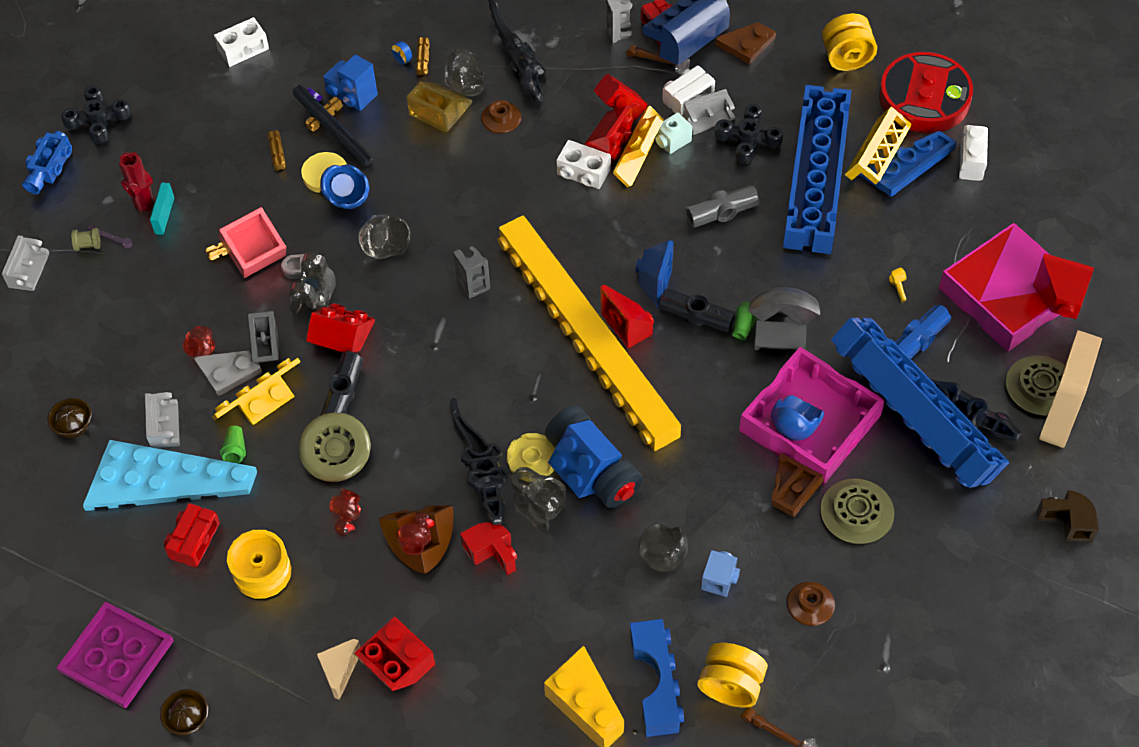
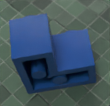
[323,54,378,111]

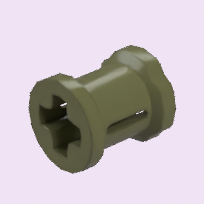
[71,228,101,251]

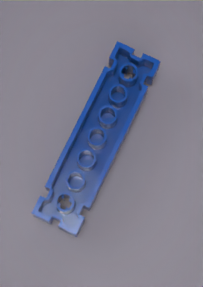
[783,85,852,254]
[831,318,1010,488]

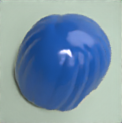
[320,165,370,209]
[771,395,824,441]

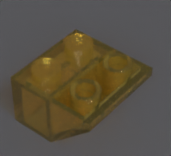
[407,82,472,133]

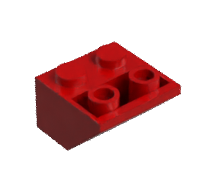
[585,105,633,165]
[306,304,375,353]
[354,616,435,691]

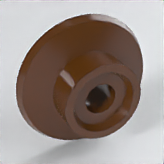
[481,100,522,133]
[786,582,835,626]

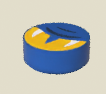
[391,41,412,65]

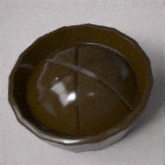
[47,398,92,438]
[160,689,209,736]

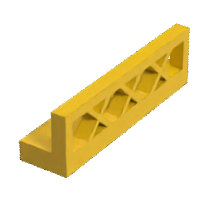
[845,107,912,184]

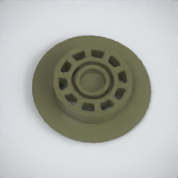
[1006,356,1065,416]
[299,413,371,482]
[821,479,894,544]

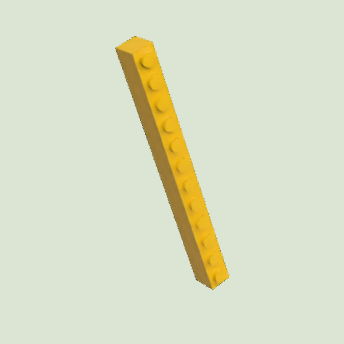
[498,215,681,452]

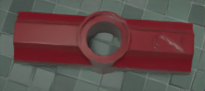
[119,152,155,212]

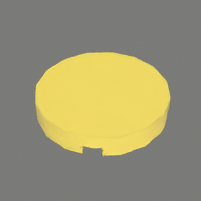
[301,152,347,193]
[507,433,555,482]

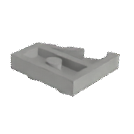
[194,350,262,397]

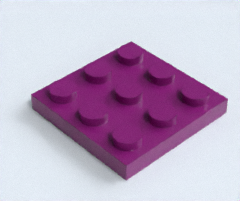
[56,601,174,709]

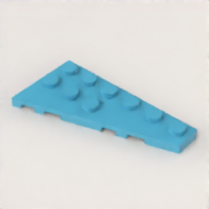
[83,440,257,511]

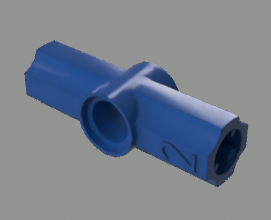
[895,305,951,359]

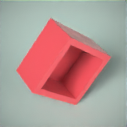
[219,207,286,278]

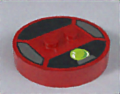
[879,52,973,133]

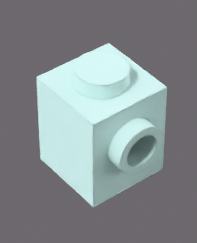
[655,112,692,154]

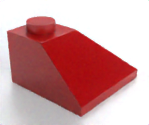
[1033,253,1094,319]
[601,285,654,348]

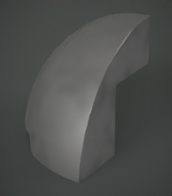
[749,287,820,326]

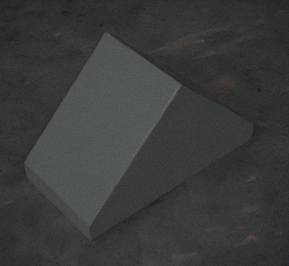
[248,311,279,363]

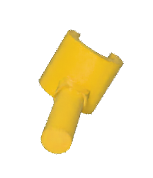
[889,267,906,302]

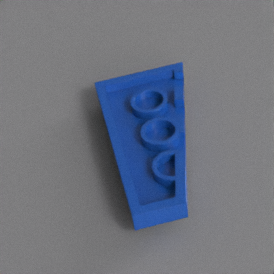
[859,131,957,197]

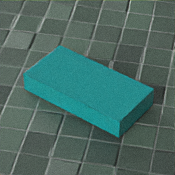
[150,183,175,235]

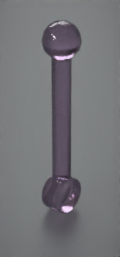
[88,225,133,248]

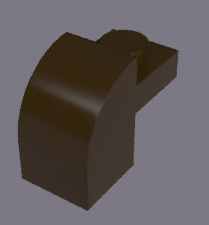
[1037,490,1099,541]

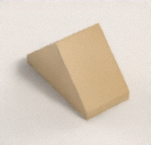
[317,639,360,700]

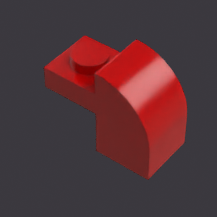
[460,522,517,575]

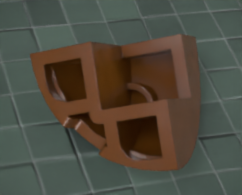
[379,505,454,574]

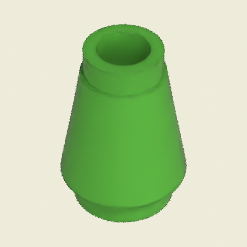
[732,302,758,340]
[220,426,246,464]

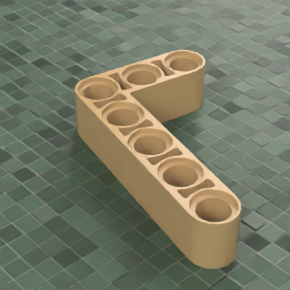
[1039,330,1102,448]

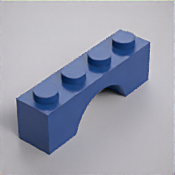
[630,619,684,737]

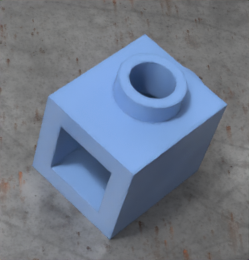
[701,550,740,597]

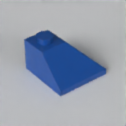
[635,240,674,308]

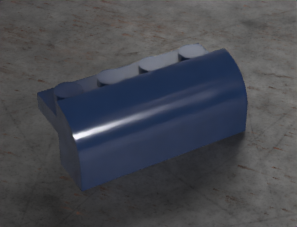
[643,0,730,65]

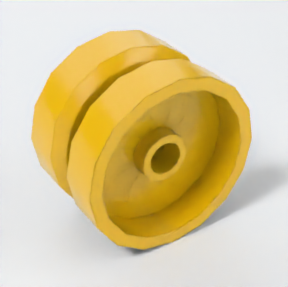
[822,13,878,71]
[227,530,292,599]
[697,642,768,708]

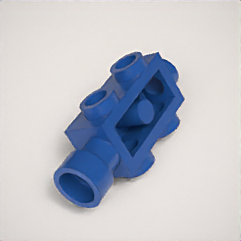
[22,131,72,194]

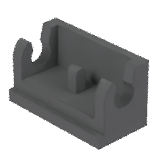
[453,246,491,299]
[754,320,807,350]

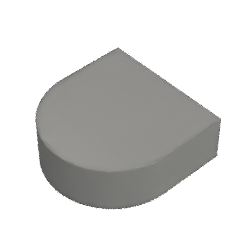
[281,254,306,279]

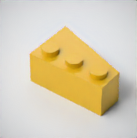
[544,646,624,747]

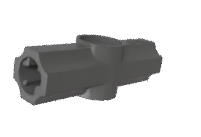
[686,185,759,228]

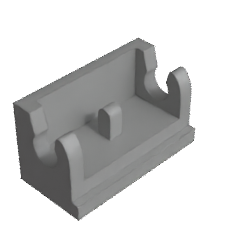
[606,0,632,43]
[683,89,735,135]
[2,235,49,291]
[145,392,180,449]

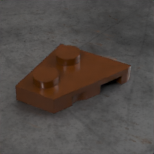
[715,22,776,64]
[771,453,824,517]

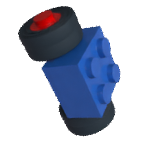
[545,405,643,508]

